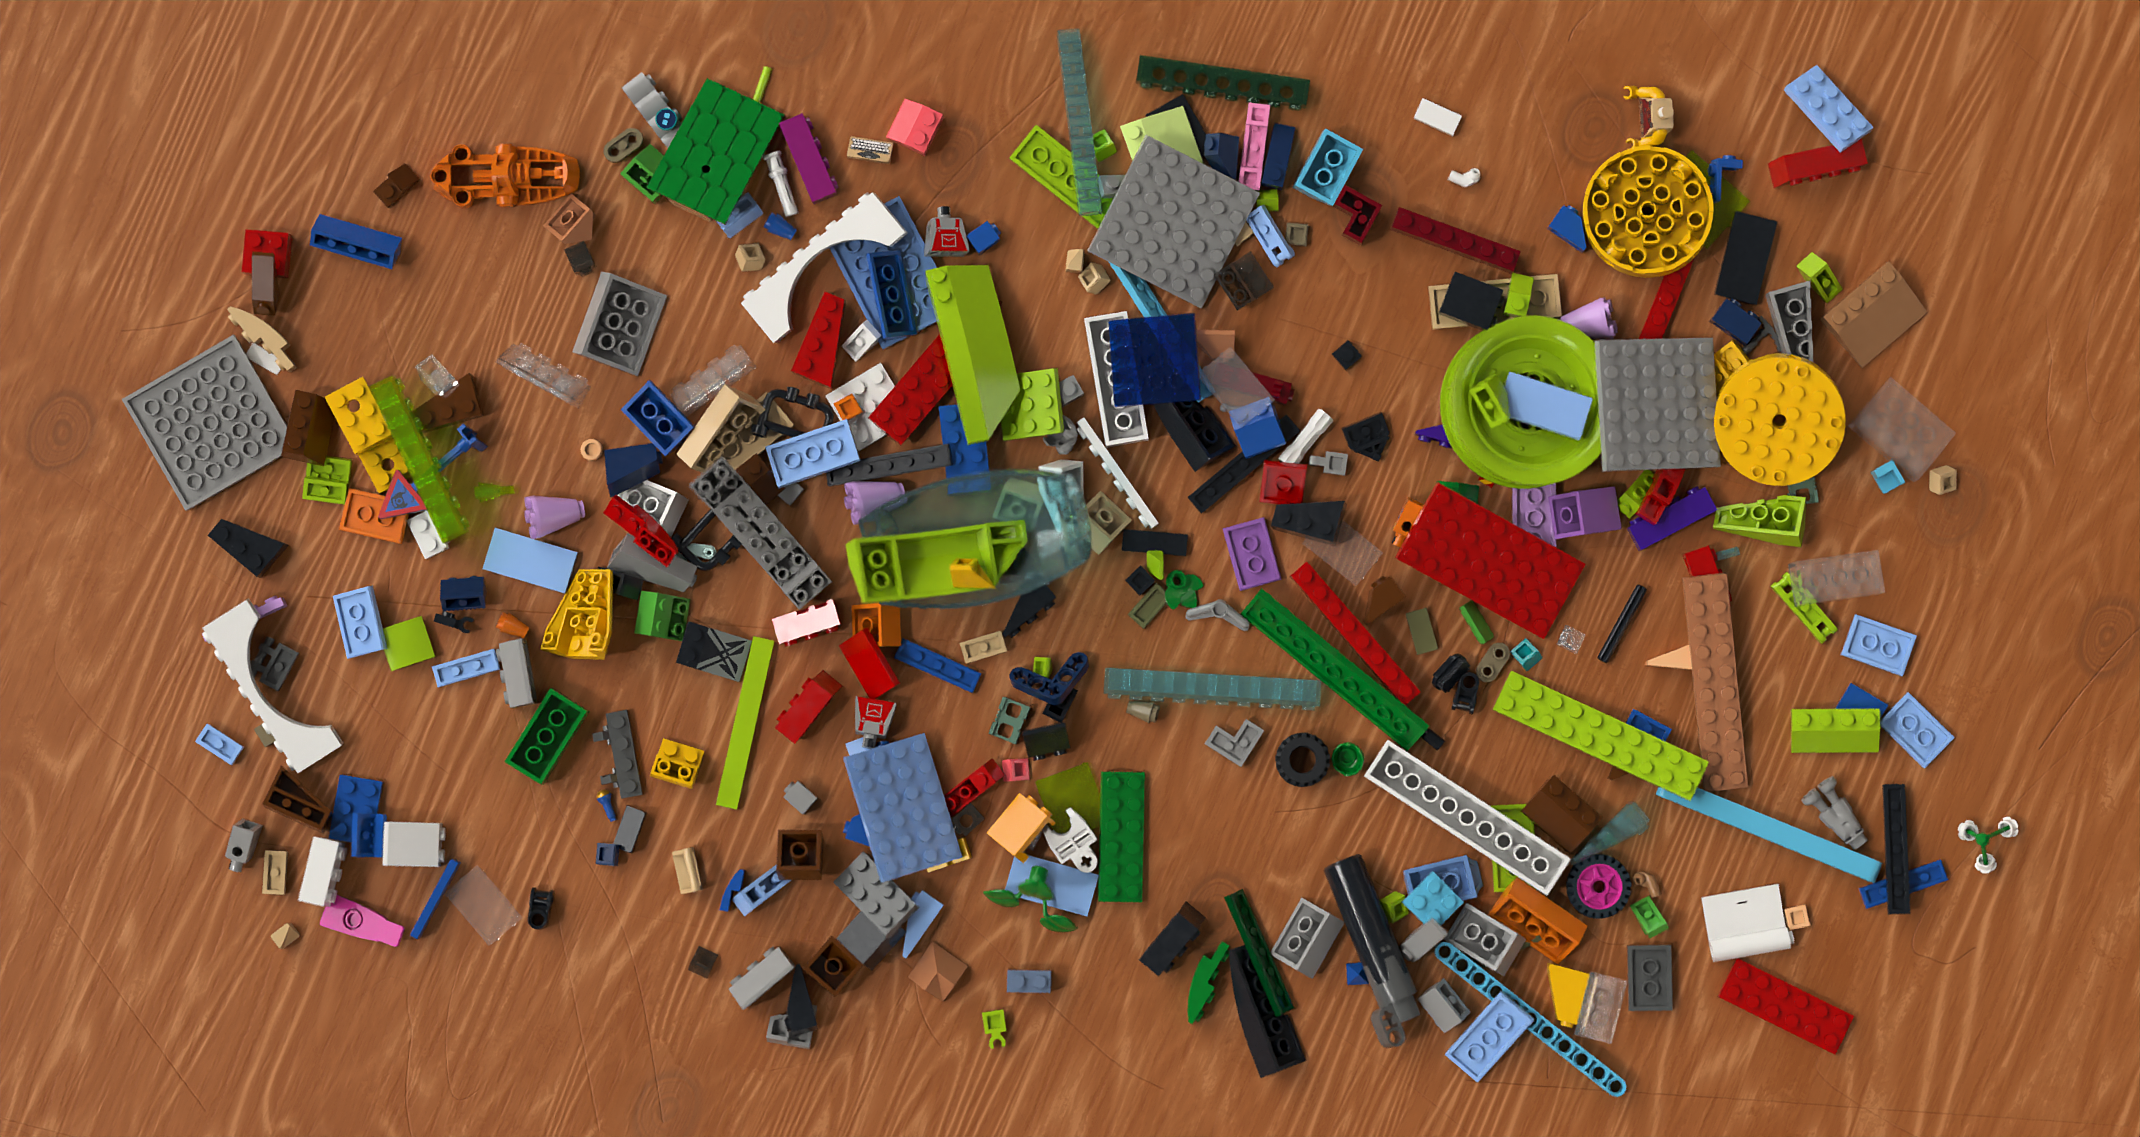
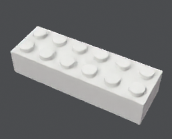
[1084,311,1149,448]

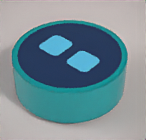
[655,108,677,131]

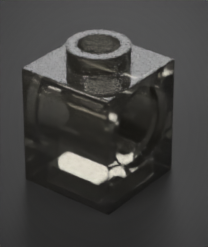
[564,241,596,277]
[951,803,985,836]

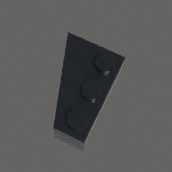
[1271,501,1347,546]
[207,519,289,578]

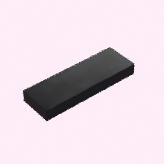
[1122,529,1188,556]

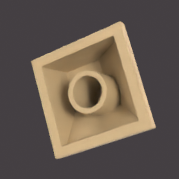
[1078,491,1132,555]

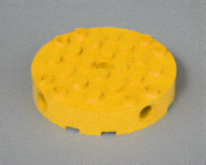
[1583,145,1714,278]
[1714,353,1845,486]

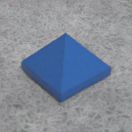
[1346,963,1369,985]

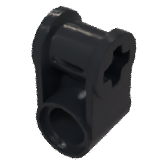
[1451,672,1479,715]
[528,887,554,930]

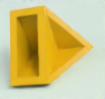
[950,558,996,589]

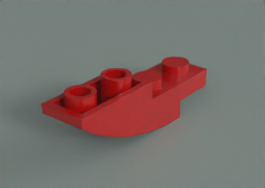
[1636,469,1686,525]
[603,495,678,567]

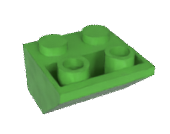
[620,144,664,204]
[634,591,690,641]

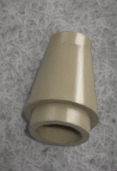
[1126,701,1160,724]

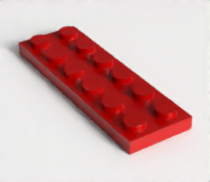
[868,334,953,446]
[1717,958,1854,1055]

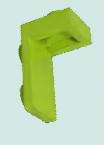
[1617,470,1654,519]

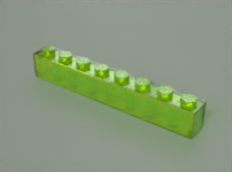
[369,375,470,544]

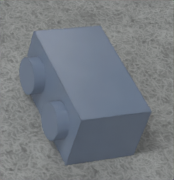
[1007,969,1051,993]

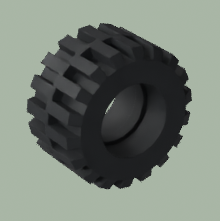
[1275,733,1330,787]

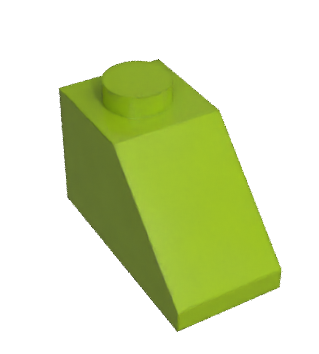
[1796,252,1843,303]
[1503,273,1534,318]
[1470,373,1510,428]

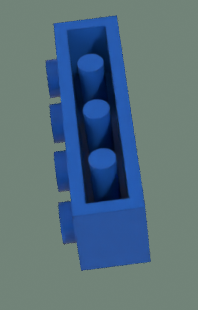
[310,214,402,269]

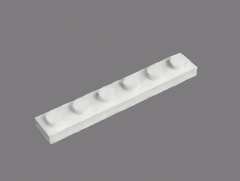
[1076,418,1159,529]

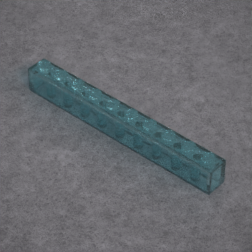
[1104,668,1321,711]

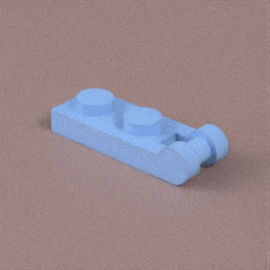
[1246,205,1295,267]

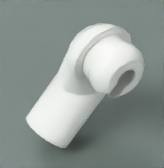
[1448,168,1481,187]

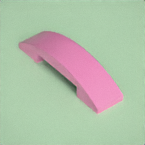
[1239,103,1270,191]

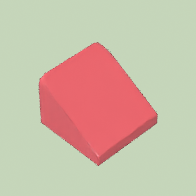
[1002,758,1030,782]

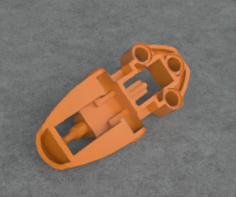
[430,144,580,209]

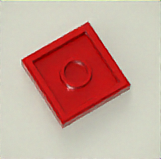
[1259,460,1307,505]

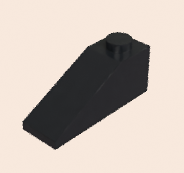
[784,964,818,1037]

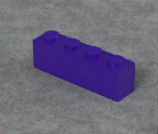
[1626,486,1717,551]

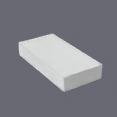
[1413,98,1462,136]

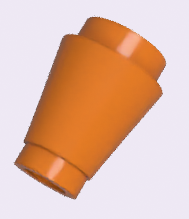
[496,612,529,639]

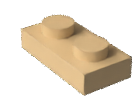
[960,631,1007,664]
[262,850,288,895]

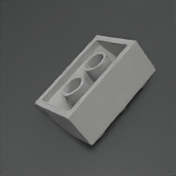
[496,639,538,708]
[1270,898,1345,979]
[729,946,796,1010]

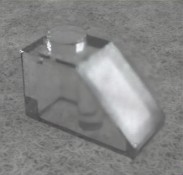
[415,354,458,396]

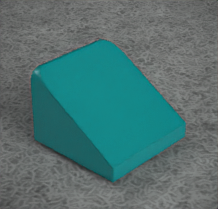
[1510,638,1542,671]

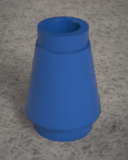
[763,213,797,240]

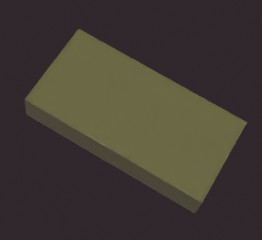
[1128,583,1167,629]
[1405,608,1438,655]

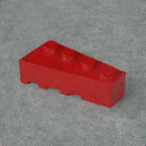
[1767,139,1868,188]
[791,291,846,389]

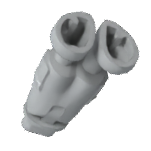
[1801,776,1868,850]

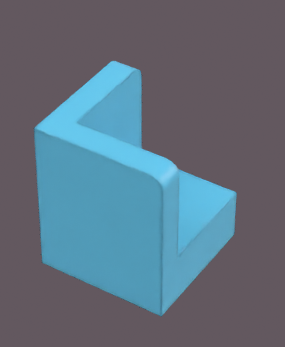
[1871,460,1905,494]

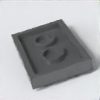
[1627,945,1673,1011]

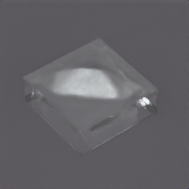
[1557,625,1586,654]

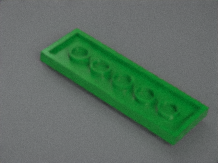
[1098,772,1145,902]

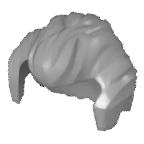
[1043,415,1078,455]

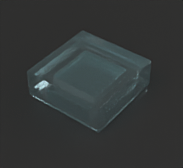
[1716,547,1740,561]

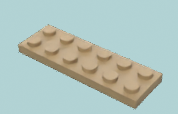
[1428,274,1562,330]

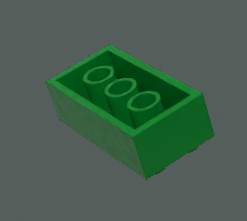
[504,688,590,785]

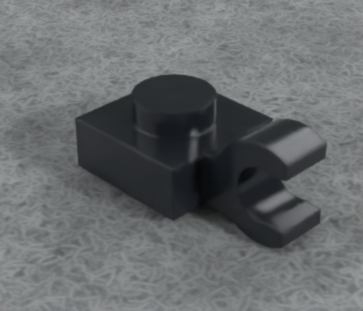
[433,611,474,633]

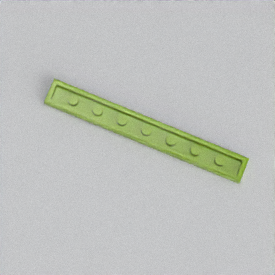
[716,636,775,809]

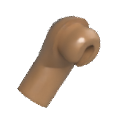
[1633,871,1661,898]

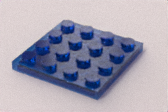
[1108,313,1201,407]

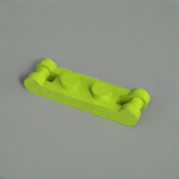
[1770,572,1838,644]

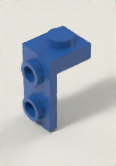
[1708,155,1743,203]

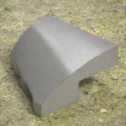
[766,1005,817,1049]

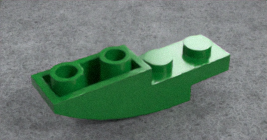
[1187,941,1230,1024]

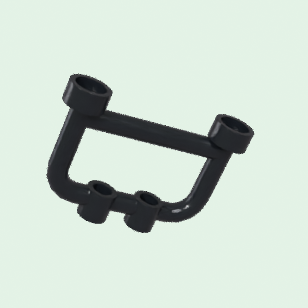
[750,387,834,438]
[671,509,742,571]

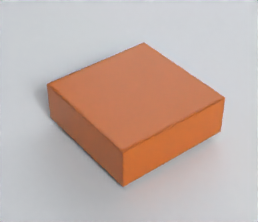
[833,394,863,421]

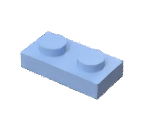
[195,723,244,765]

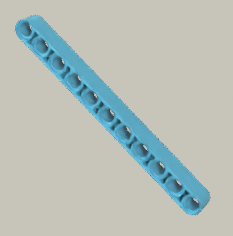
[1656,787,1883,883]
[1434,941,1626,1097]

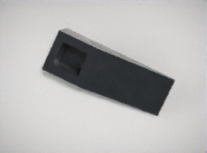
[1003,577,1056,638]

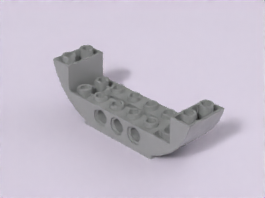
[689,457,832,610]

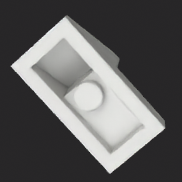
[842,320,882,362]

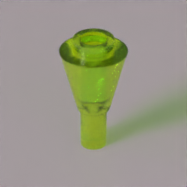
[474,482,514,503]

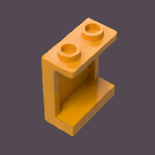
[987,793,1056,864]

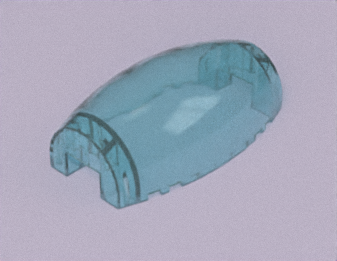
[858,469,1092,609]

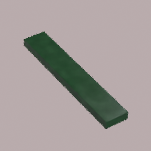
[1224,889,1294,1017]

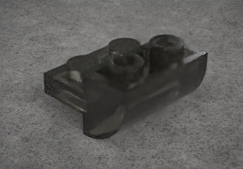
[1214,251,1275,311]

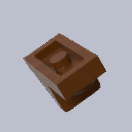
[373,163,420,208]

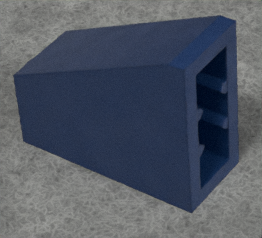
[604,443,663,497]

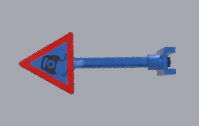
[378,424,488,519]

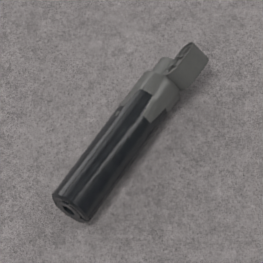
[1323,854,1420,1048]

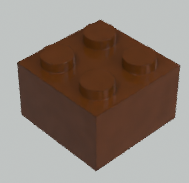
[776,830,823,880]

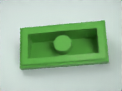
[1459,601,1494,645]

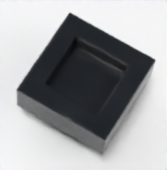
[1331,340,1362,371]
[1125,565,1155,596]

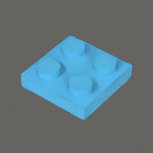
[1402,871,1463,926]

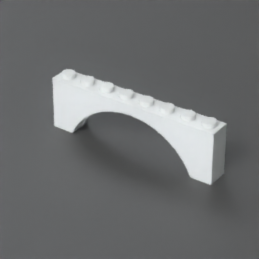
[741,192,908,343]
[202,598,343,773]

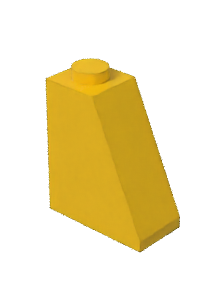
[1547,963,1592,1028]

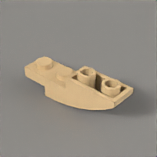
[227,307,297,373]

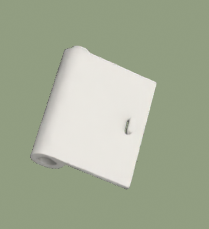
[1701,884,1794,962]

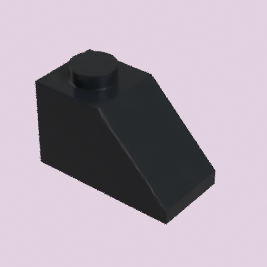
[598,567,644,601]

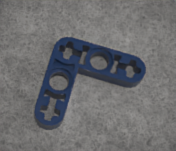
[1009,652,1089,705]

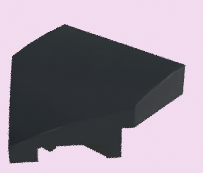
[1341,412,1390,462]

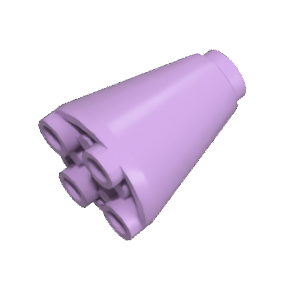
[1558,297,1617,340]
[844,481,905,525]
[524,496,585,539]

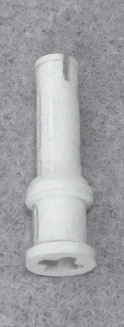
[763,151,799,217]

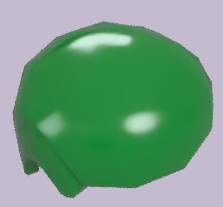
[1331,742,1365,777]

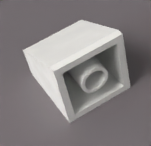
[383,822,446,867]

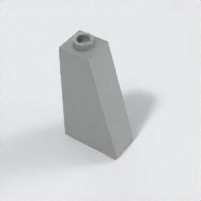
[607,533,697,592]

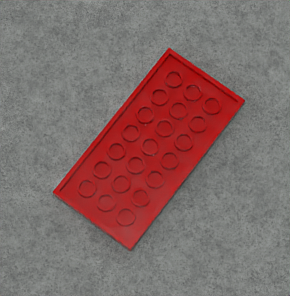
[1395,482,1586,639]

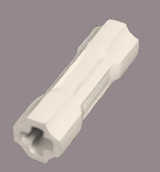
[1278,409,1334,464]

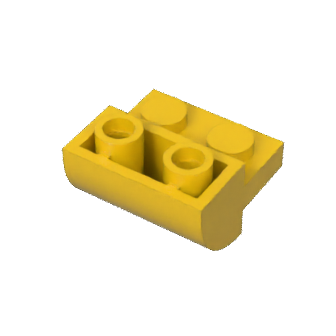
[650,738,704,789]

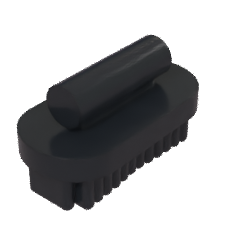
[1432,653,1470,693]

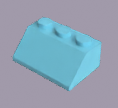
[1292,129,1363,206]

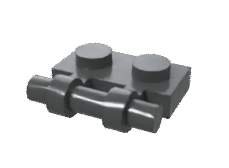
[250,636,300,691]

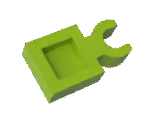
[982,1009,1007,1049]

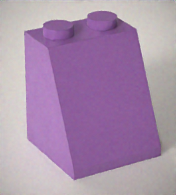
[1548,487,1621,539]

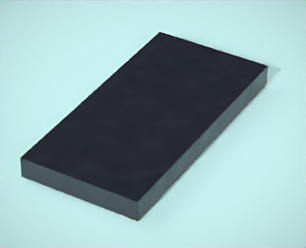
[1714,211,1777,305]

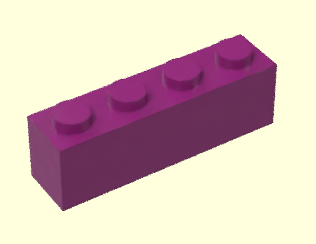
[779,113,839,205]

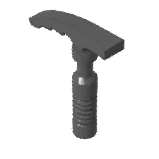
[1742,316,1781,355]

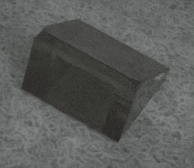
[688,946,718,978]

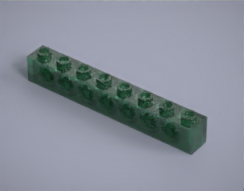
[1136,55,1310,111]

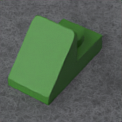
[1630,896,1669,938]

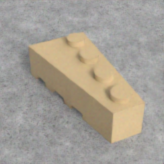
[677,384,766,473]

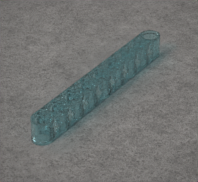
[1057,28,1102,216]

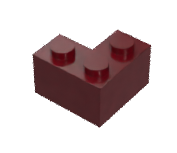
[1333,185,1383,246]

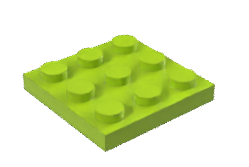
[1001,368,1064,441]

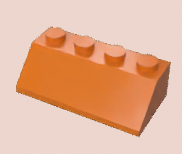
[1488,877,1587,964]

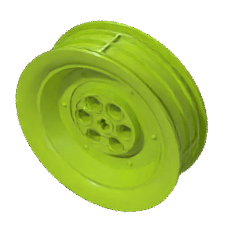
[1440,316,1601,489]

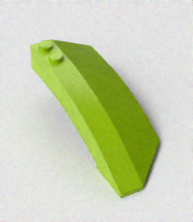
[925,265,1020,445]
[846,520,1028,604]

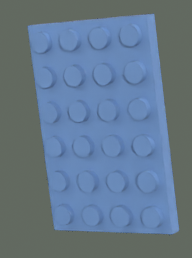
[830,196,937,350]
[843,733,962,883]

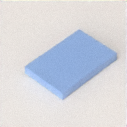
[333,586,387,659]
[1841,614,1917,676]
[1880,692,1955,768]

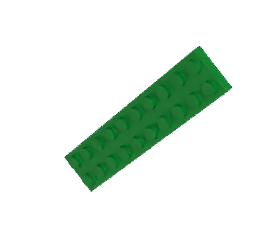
[1241,588,1429,751]

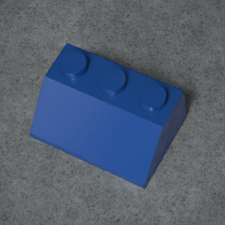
[621,380,695,456]

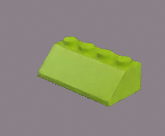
[1791,709,1880,753]

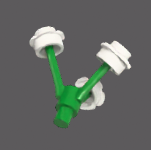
[1958,817,2019,874]

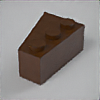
[413,373,484,434]
[262,765,333,834]

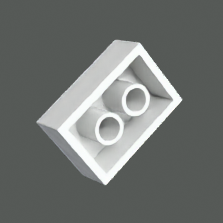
[298,837,347,906]

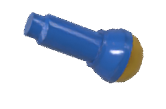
[596,789,617,822]

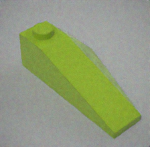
[1713,495,1806,547]

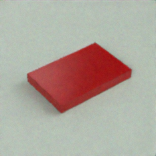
[839,627,900,699]

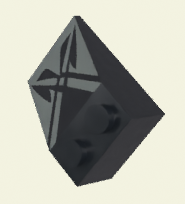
[676,621,752,682]

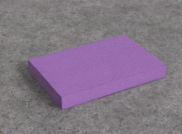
[1222,517,1281,591]

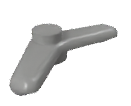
[1186,599,1250,631]

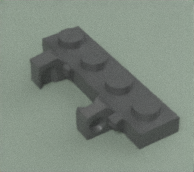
[592,710,643,799]

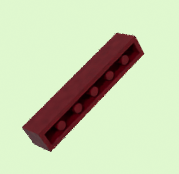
[1390,207,1521,274]

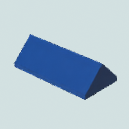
[866,250,917,341]

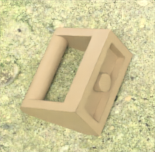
[672,847,703,894]

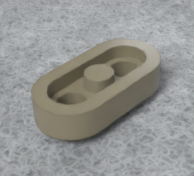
[604,128,643,163]
[1476,643,1510,682]

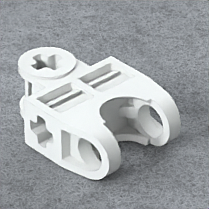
[1042,807,1097,873]

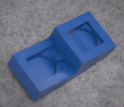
[719,869,745,912]

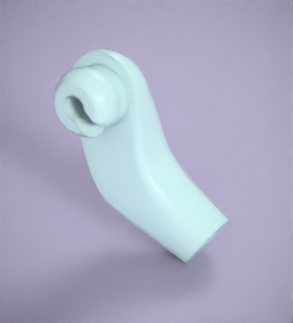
[675,543,717,561]

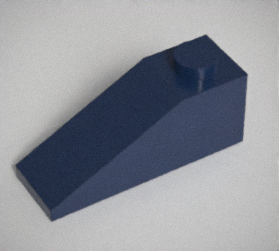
[1261,123,1295,190]

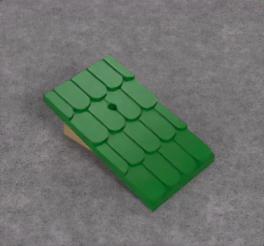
[647,78,785,225]

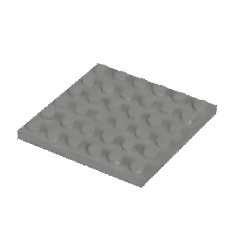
[1087,135,1260,308]
[122,335,287,511]
[1595,338,1721,471]

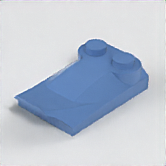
[1403,855,1483,901]

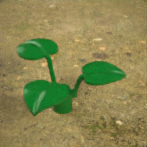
[983,866,1078,933]

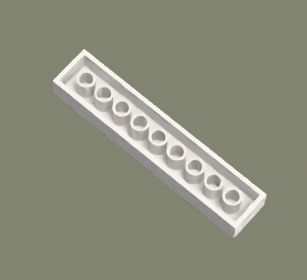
[1364,740,1570,895]

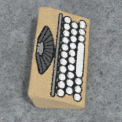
[847,136,893,164]

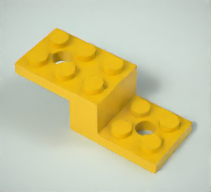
[325,377,418,494]

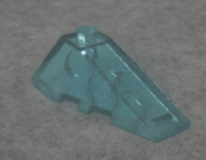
[1569,801,1650,865]

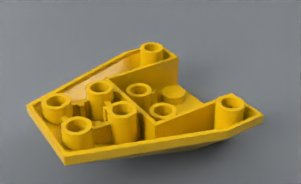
[540,569,613,660]

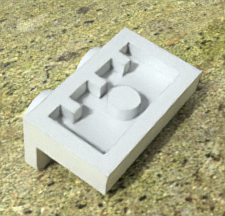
[407,509,450,559]

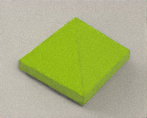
[1033,657,1053,679]

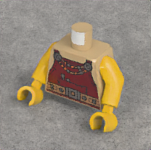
[1623,86,1674,150]

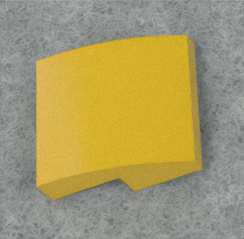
[1714,339,1750,395]

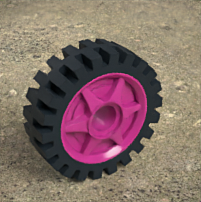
[1566,854,1631,919]

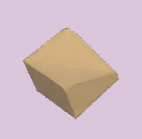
[735,243,765,272]
[1066,249,1084,273]
[1078,262,1111,294]
[1929,465,1957,495]
[271,923,300,949]

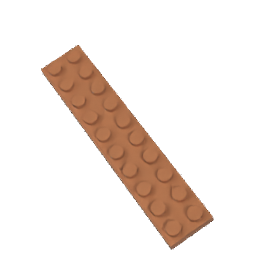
[1682,573,1748,792]

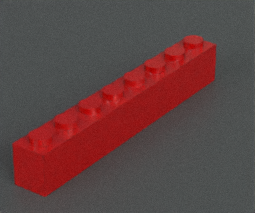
[1289,561,1421,705]

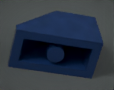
[1204,133,1239,179]

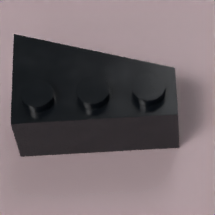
[1139,901,1206,976]

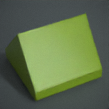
[1256,189,1279,212]

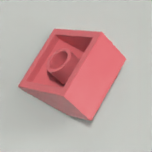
[886,99,944,156]

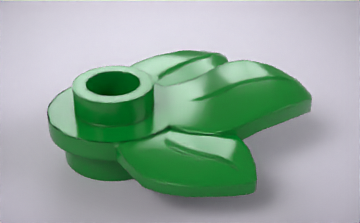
[1165,570,1204,610]

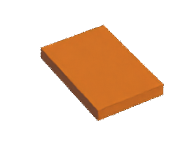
[339,488,409,544]

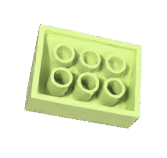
[1120,106,1204,164]

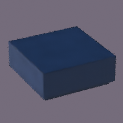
[596,843,620,866]

